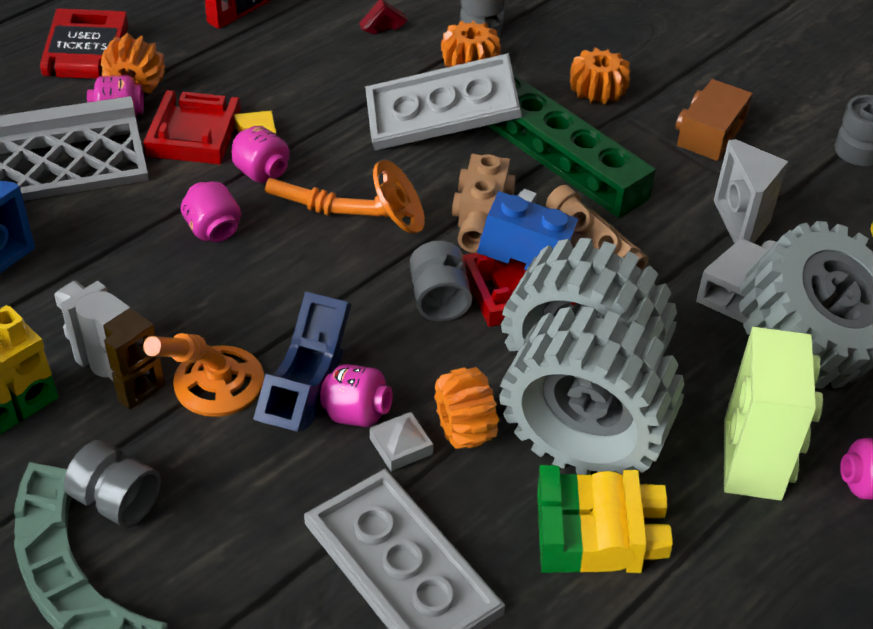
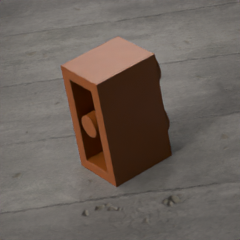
[676,79,753,161]

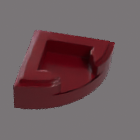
[359,0,408,34]

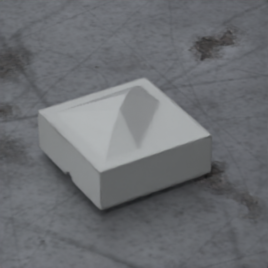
[370,412,433,471]

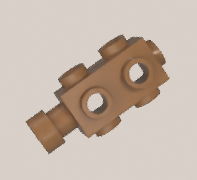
[452,154,516,253]
[546,185,649,270]

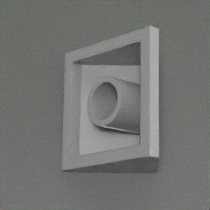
[714,139,788,244]

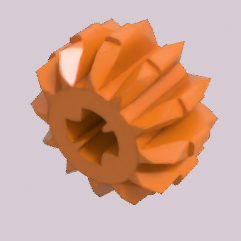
[441,20,501,67]
[100,33,165,93]
[570,48,630,105]
[434,367,499,449]

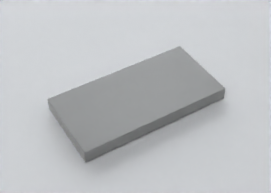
[365,53,522,151]
[304,468,505,629]

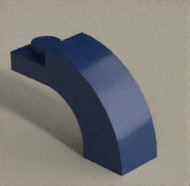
[253,291,352,432]

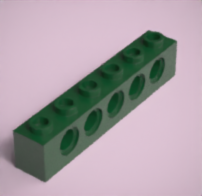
[487,74,656,218]

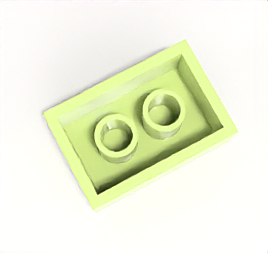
[724,327,823,501]

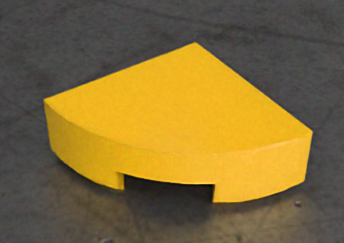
[234,111,276,134]

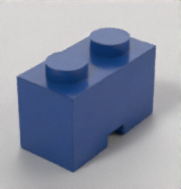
[477,191,578,270]

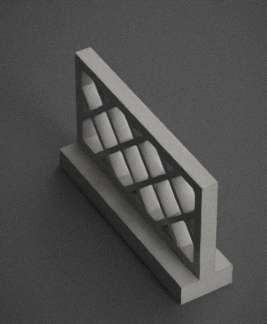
[0,96,149,201]

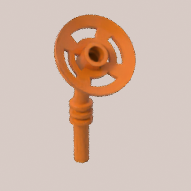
[265,160,425,234]
[143,333,264,417]

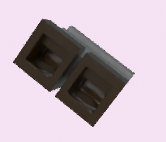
[54,281,165,410]

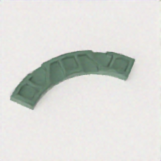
[14,462,168,629]

